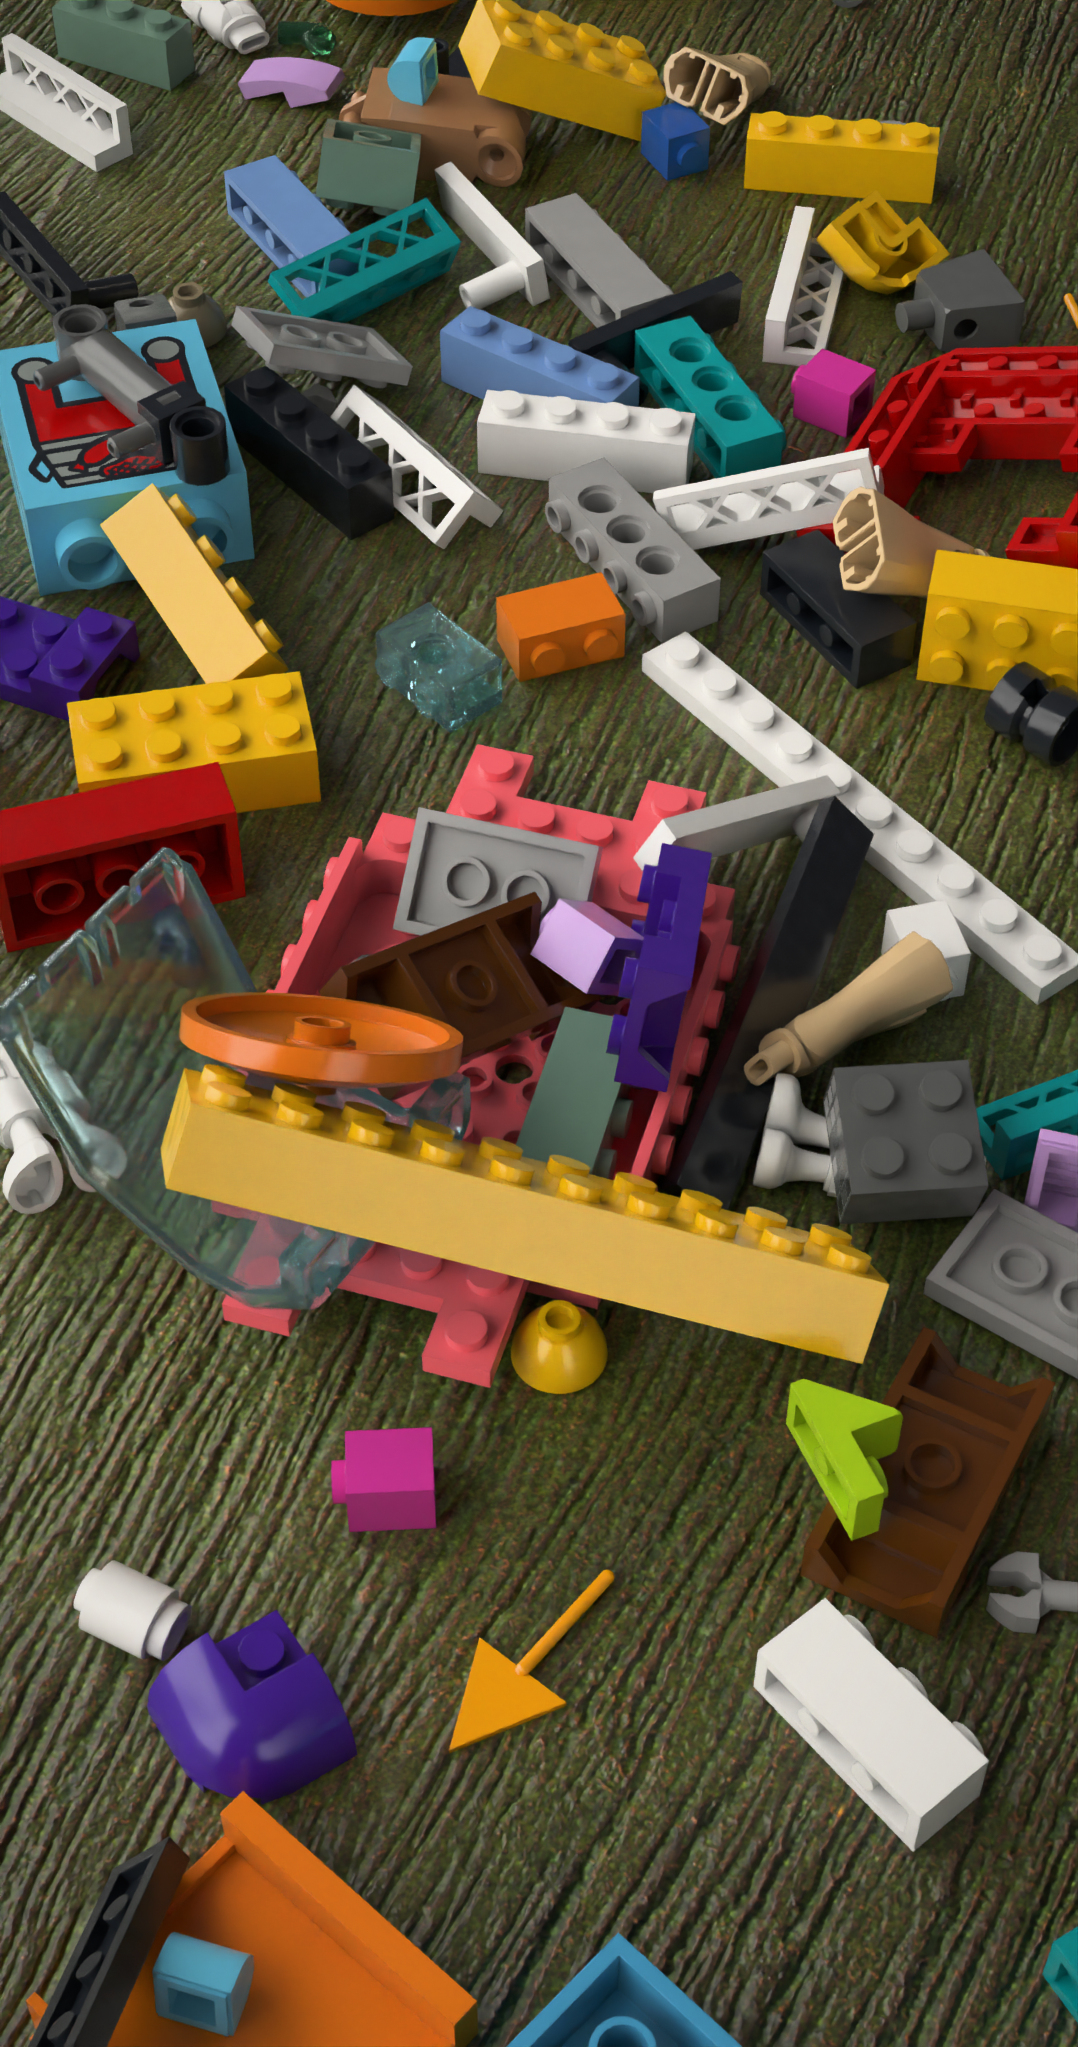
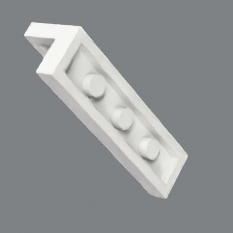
[0,33,133,172]
[762,206,845,366]
[330,385,503,549]
[653,448,884,550]

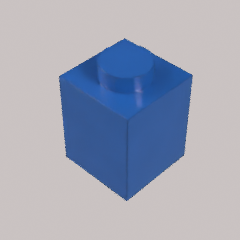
[641,102,710,181]

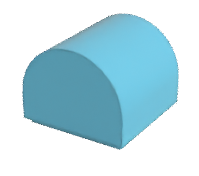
[387,37,439,106]
[152,1932,254,2037]

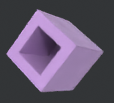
[531,898,644,996]

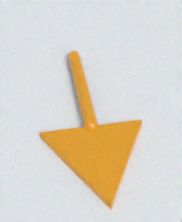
[449,1569,615,1754]

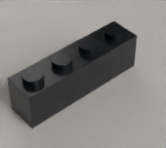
[224,366,394,540]

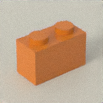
[496,572,626,682]

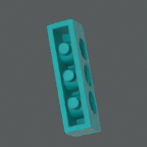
[634,316,787,479]

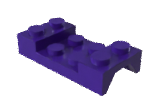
[0,596,140,721]
[606,843,712,1092]

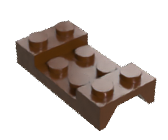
[319,892,601,1104]
[800,1326,1056,1638]

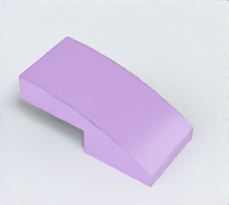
[238,57,345,108]

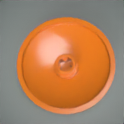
[179,992,463,1096]

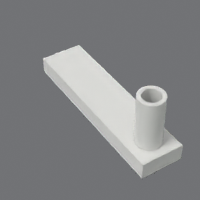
[434,161,550,309]
[633,775,841,871]

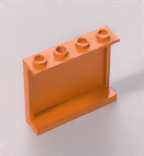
[26,1791,478,2047]

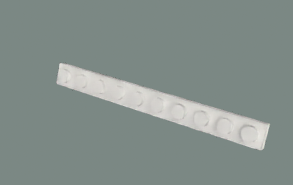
[642,631,1078,1005]

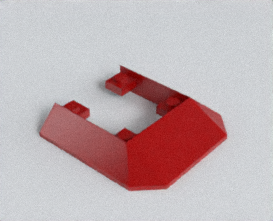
[796,346,1078,569]

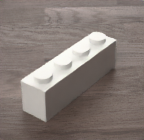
[477,390,696,493]

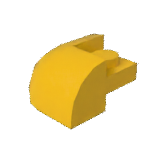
[816,190,950,295]

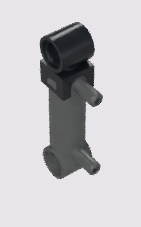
[33,304,230,486]

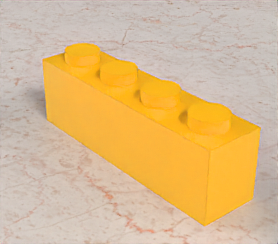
[744,111,940,204]
[100,483,289,684]

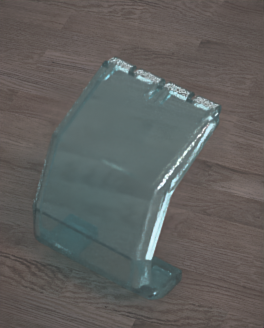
[0,847,471,1310]

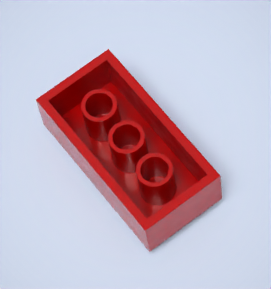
[0,762,246,953]

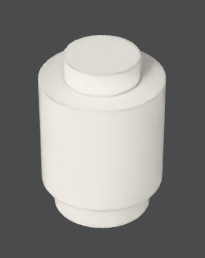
[74,1560,192,1661]

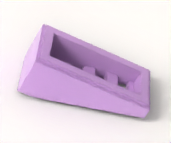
[1024,1128,1078,1233]

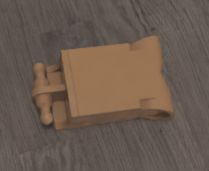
[339,67,534,187]

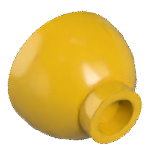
[511,1300,608,1394]

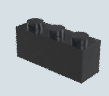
[760,529,917,689]

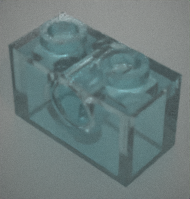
[375,602,502,733]

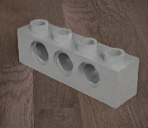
[545,458,721,643]

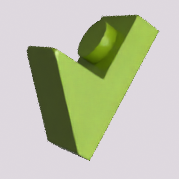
[786,1379,903,1541]

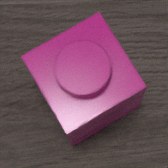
[791,348,876,438]
[331,1427,436,1532]

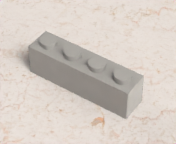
[525,193,674,328]

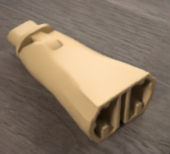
[664,47,773,125]
[833,486,990,599]
[744,931,953,1086]

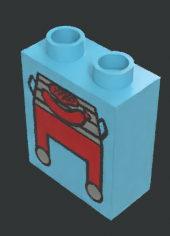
[0,319,255,596]

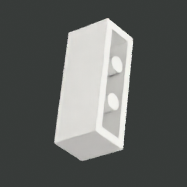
[753,1598,989,1852]

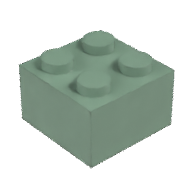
[316,118,421,216]

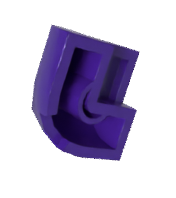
[147,1610,357,1804]

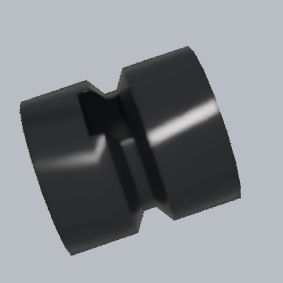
[984,661,1078,767]

